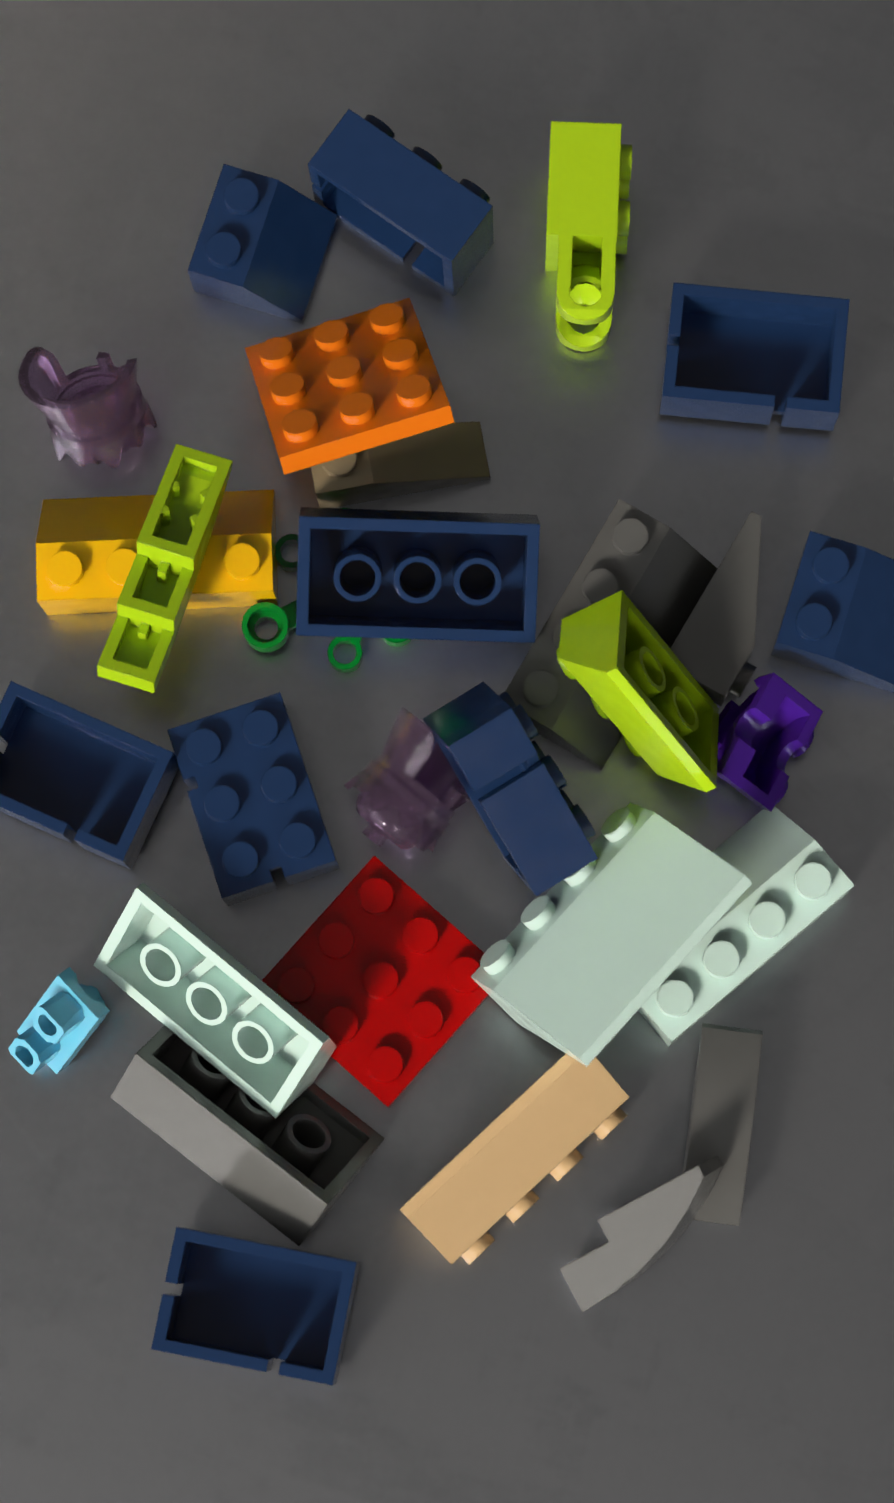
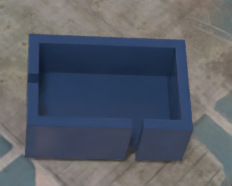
[308,109,494,297]
[659,282,850,431]
[0,681,179,870]
[423,681,598,896]
[167,692,340,906]
[151,1227,360,1385]

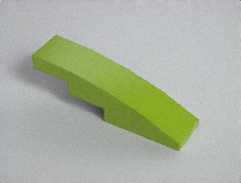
[97,444,233,694]

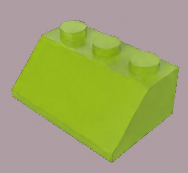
[556,590,719,792]

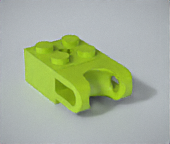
[545,121,632,352]

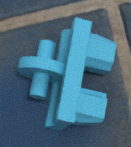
[8,967,110,1075]

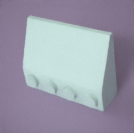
[471,802,752,1066]

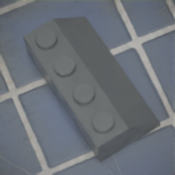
[506,499,718,770]
[110,1025,385,1246]

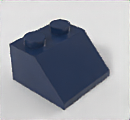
[187,164,338,324]

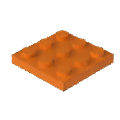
[245,297,455,475]

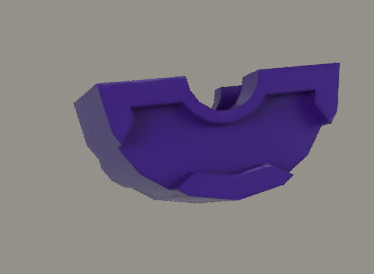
[717,672,823,812]

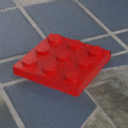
[262,855,489,1108]

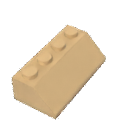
[400,1054,629,1265]

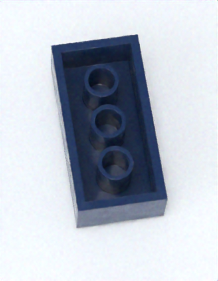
[296,507,540,643]

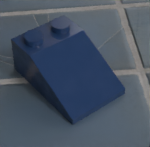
[771,531,894,693]

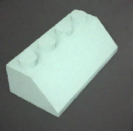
[638,806,855,1047]
[94,882,337,1118]

